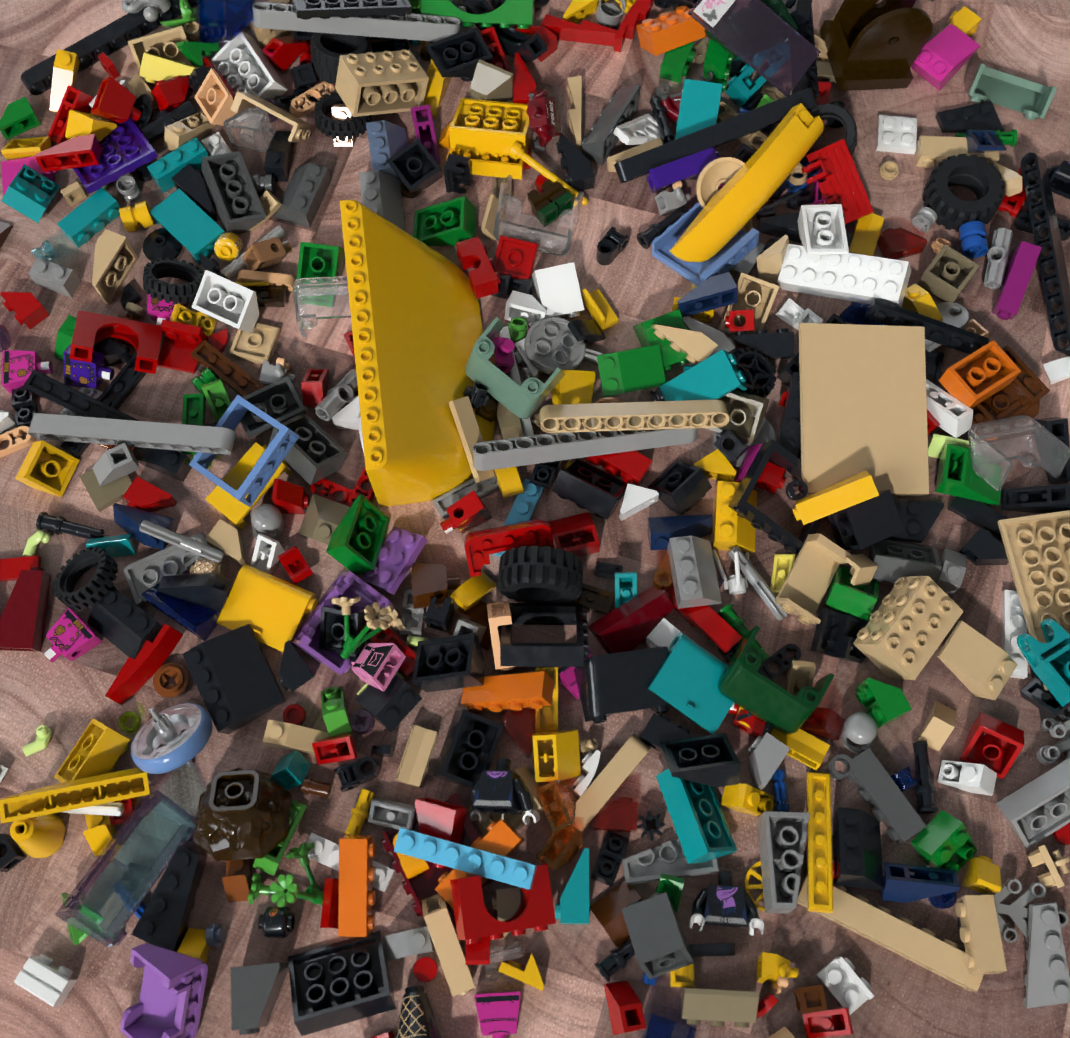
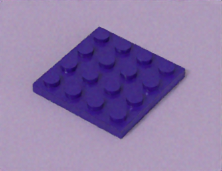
[72,118,158,194]

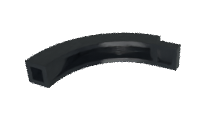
[462,0,548,61]

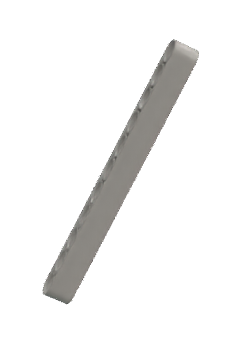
[252,2,460,42]
[28,413,236,455]
[473,428,698,471]

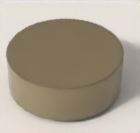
[124,302,146,319]

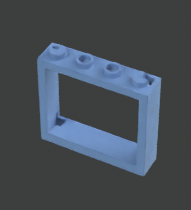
[189,395,300,507]

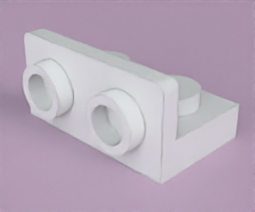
[815,956,874,1015]

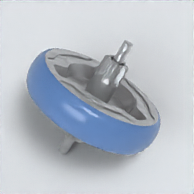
[131,703,213,774]

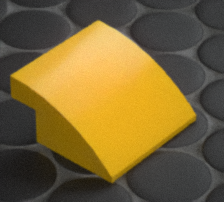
[446,98,532,180]

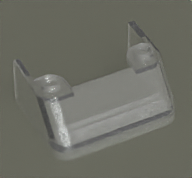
[494,175,584,256]
[293,276,351,337]
[968,415,1070,491]

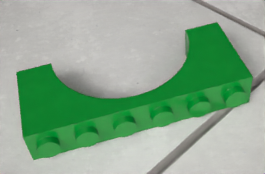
[421,0,535,29]

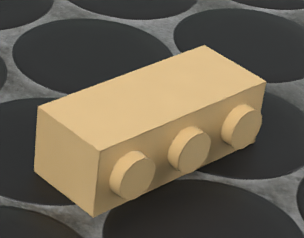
[955,895,1007,975]

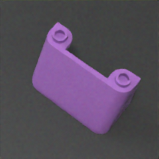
[291,571,392,675]
[120,943,208,1038]

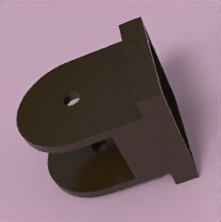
[819,0,933,91]

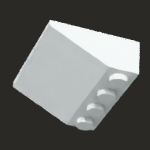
[204,29,288,122]

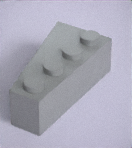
[757,811,810,914]

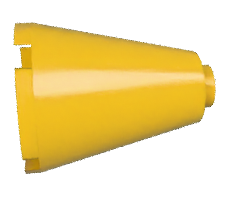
[10,813,66,858]

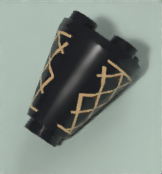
[395,986,441,1038]

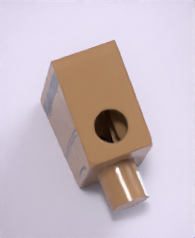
[242,237,292,271]

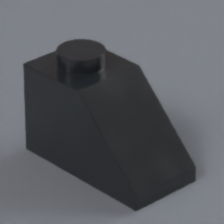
[278,640,314,692]

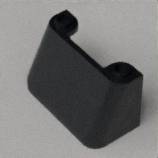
[574,646,672,724]

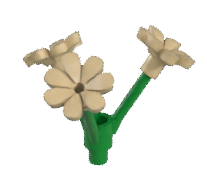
[331,596,405,659]

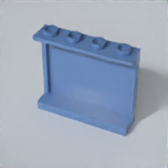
[652,202,759,286]

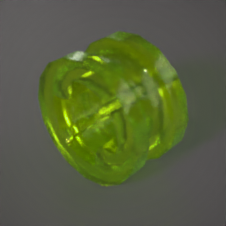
[118,711,141,733]

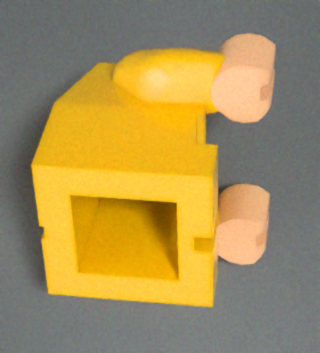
[756,952,799,994]

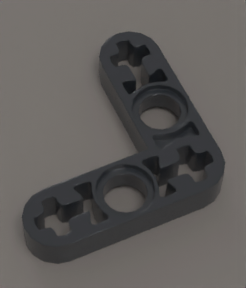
[718,642,801,681]

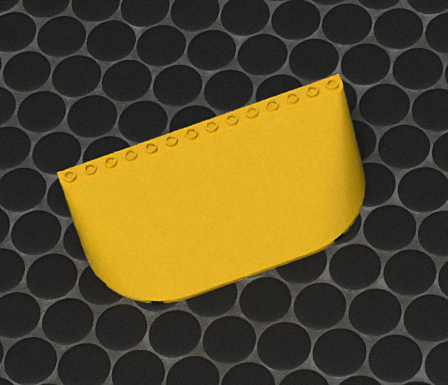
[340,199,495,508]

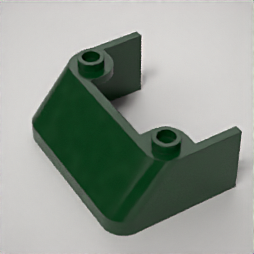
[718,626,834,735]

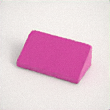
[734,443,763,483]

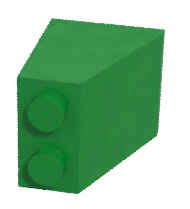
[633,309,689,371]

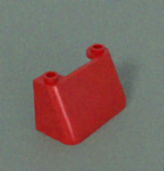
[464,519,555,577]

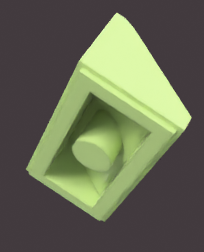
[928,434,976,458]

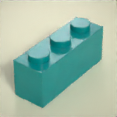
[147,137,208,193]
[57,187,121,248]

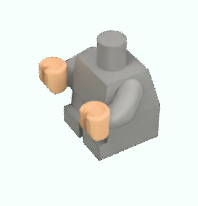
[655,181,690,215]
[259,358,296,385]

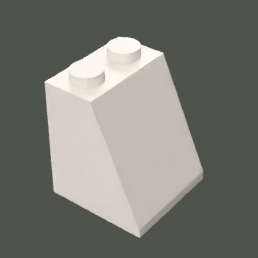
[531,262,584,319]

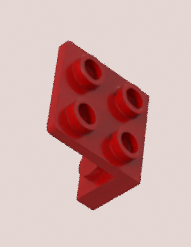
[157,320,207,374]

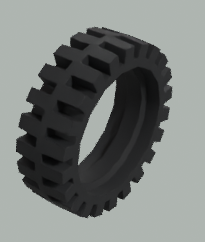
[314,92,371,139]
[143,258,204,304]
[53,547,118,611]

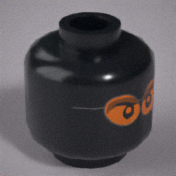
[258,906,295,938]

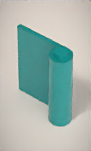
[648,632,734,735]

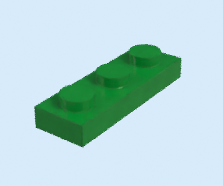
[181,393,206,455]

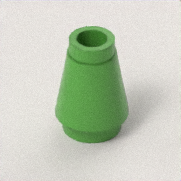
[508,317,528,343]

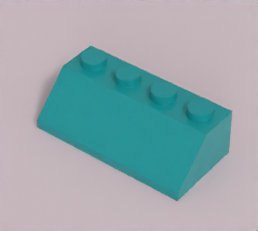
[656,768,738,864]

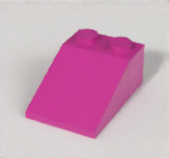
[911,24,980,91]

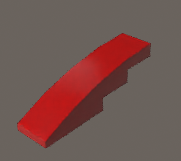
[614,0,654,52]
[666,585,743,654]
[105,624,183,705]

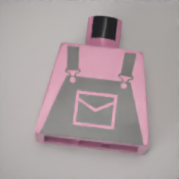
[351,643,406,691]

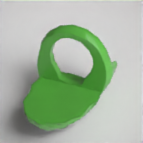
[160,0,197,27]

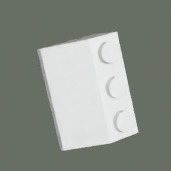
[192,270,259,333]

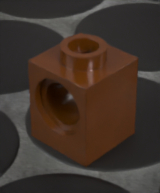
[793,984,828,1014]

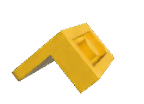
[581,288,619,331]

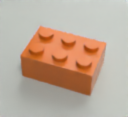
[636,6,706,56]
[938,340,1021,408]

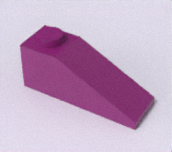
[411,104,441,164]

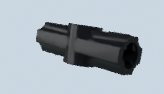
[140,101,197,144]

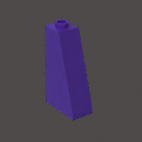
[646,147,720,194]

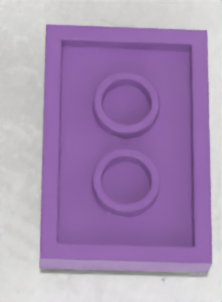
[361,526,428,595]

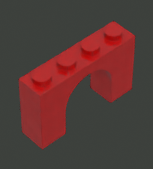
[70,310,162,374]
[450,864,556,944]

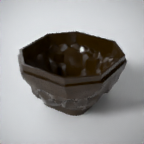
[193,768,292,861]

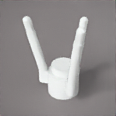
[712,549,749,595]

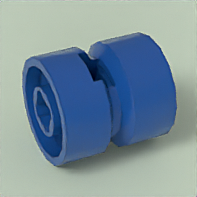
[959,221,989,258]

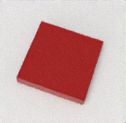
[493,235,539,280]

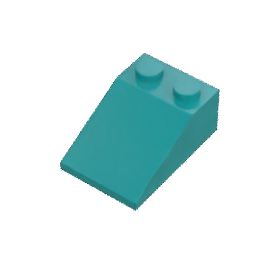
[555,848,589,925]

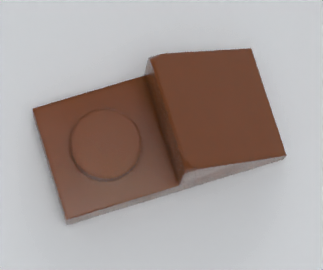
[222,859,252,903]

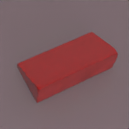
[320,878,339,929]

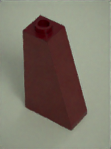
[0,567,51,652]
[588,587,675,654]

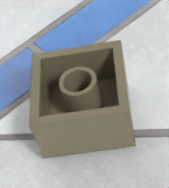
[917,244,980,303]

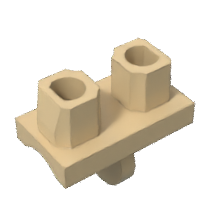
[1027,844,1070,888]

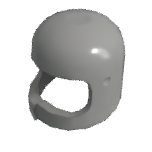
[596,0,626,28]
[251,504,284,540]
[840,712,878,753]

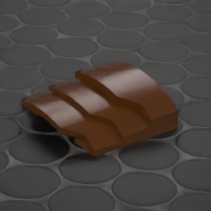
[945,345,1050,440]

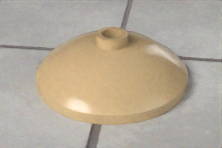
[696,157,745,208]

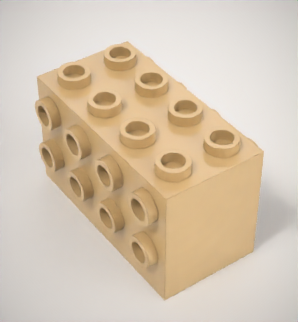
[335,50,429,117]
[853,576,964,680]

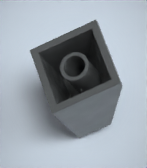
[622,892,695,979]
[231,963,289,1035]

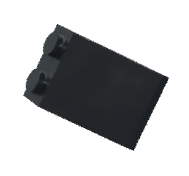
[827,489,905,551]

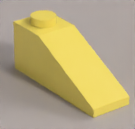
[139,52,199,83]

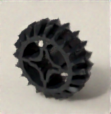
[732,347,777,398]

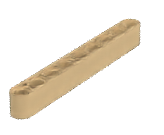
[539,399,730,433]

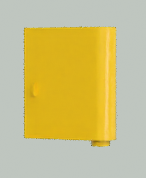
[216,564,318,652]

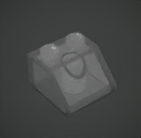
[224,107,274,152]

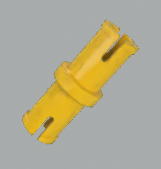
[345,789,375,836]

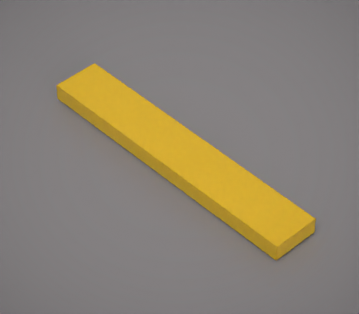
[806,772,833,913]

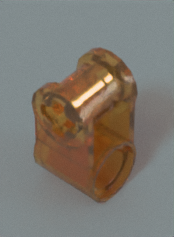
[653,552,673,591]

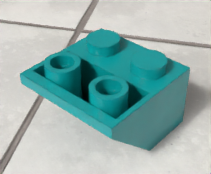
[1,164,60,223]

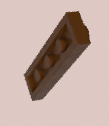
[190,340,264,397]

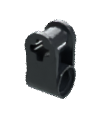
[596,227,630,265]
[334,757,381,792]

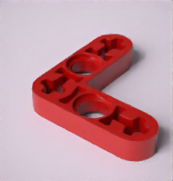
[310,467,375,507]

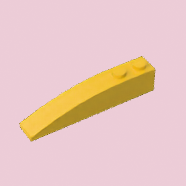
[0,767,150,824]

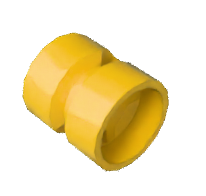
[119,200,155,233]

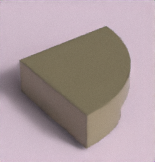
[693,37,711,64]

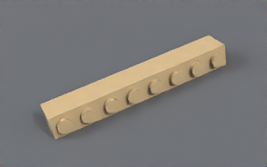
[797,874,984,992]

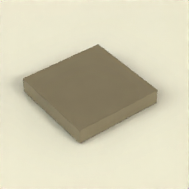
[79,469,132,512]

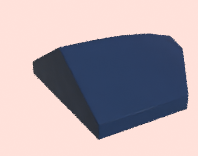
[966,130,1007,153]

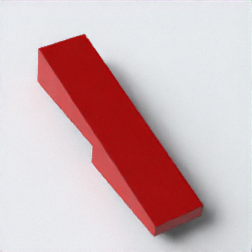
[541,14,618,47]

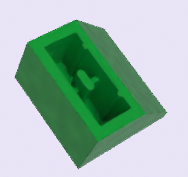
[703,40,734,92]
[855,678,912,729]
[911,810,977,873]

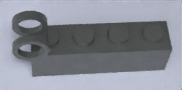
[826,748,927,844]

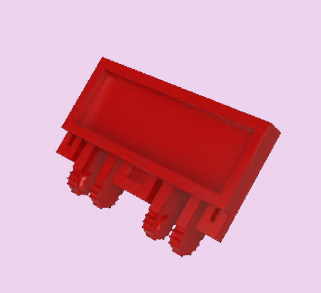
[801,139,874,225]

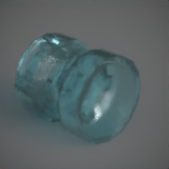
[30,240,59,261]

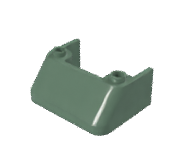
[967,63,1057,121]
[465,317,565,419]

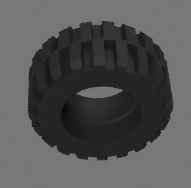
[923,154,1005,232]
[498,546,584,604]

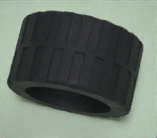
[311,32,369,85]
[804,103,858,168]

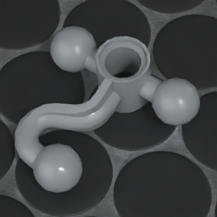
[121,0,171,22]

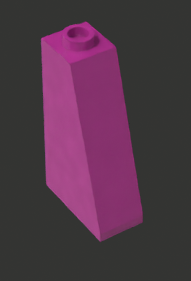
[992,241,1042,320]

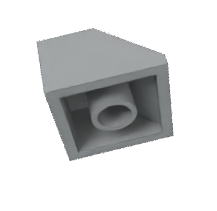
[748,732,790,790]

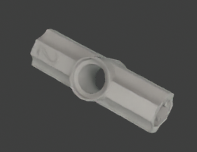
[983,228,1013,289]
[315,369,358,421]

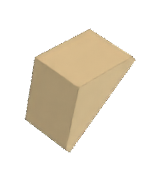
[917,701,957,752]

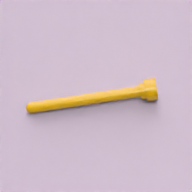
[508,141,588,205]

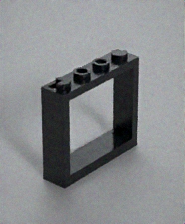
[728,440,823,554]
[500,603,588,667]

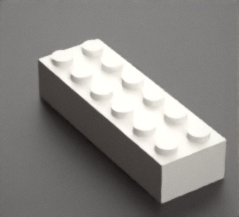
[777,244,911,307]

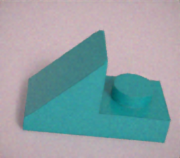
[613,572,637,609]

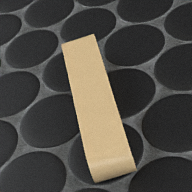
[562,734,651,835]

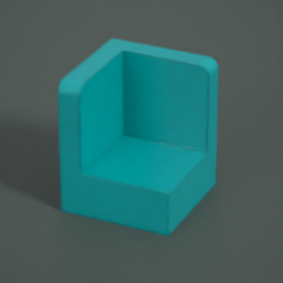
[271,750,311,790]

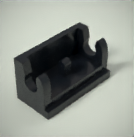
[443,154,472,194]
[423,597,455,633]

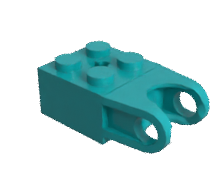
[1017,618,1070,707]

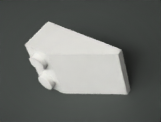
[797,204,849,255]

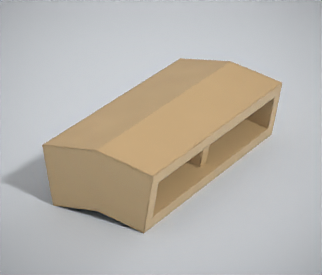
[395,725,438,789]

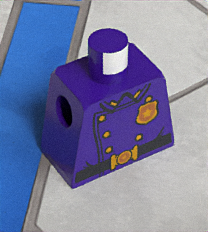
[63,344,114,388]

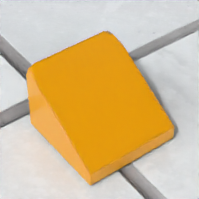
[437,122,451,149]

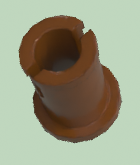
[301,777,332,798]

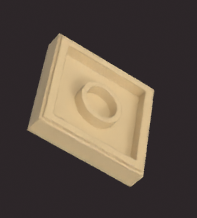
[229,322,281,364]

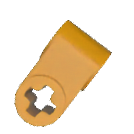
[393,834,430,879]

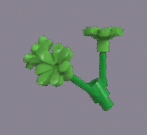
[248,842,323,907]

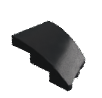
[811,608,869,664]

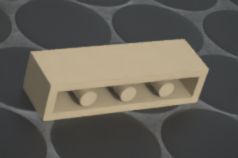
[915,136,999,168]

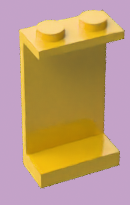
[205,442,292,530]

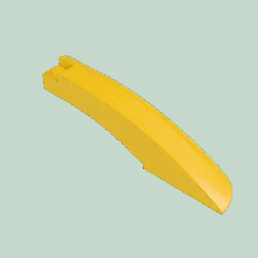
[670,103,824,263]

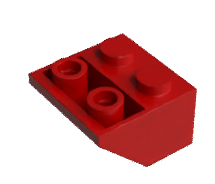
[547,512,600,557]

